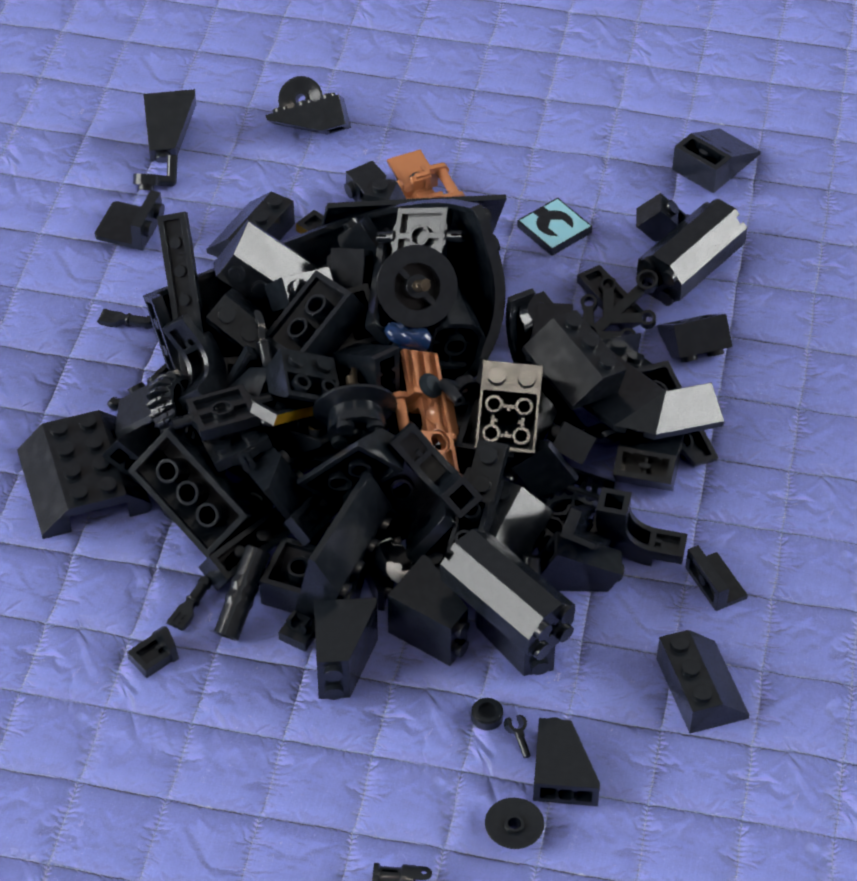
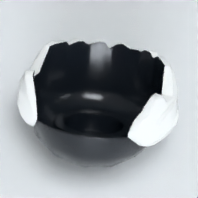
[372,538,413,583]

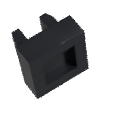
[278,610,316,652]

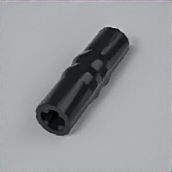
[214,545,271,641]

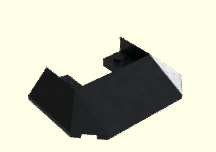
[582,333,724,440]

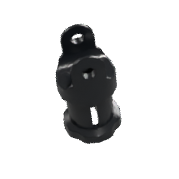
[372,863,432,881]

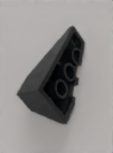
[636,361,718,467]

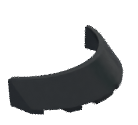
[506,288,628,444]

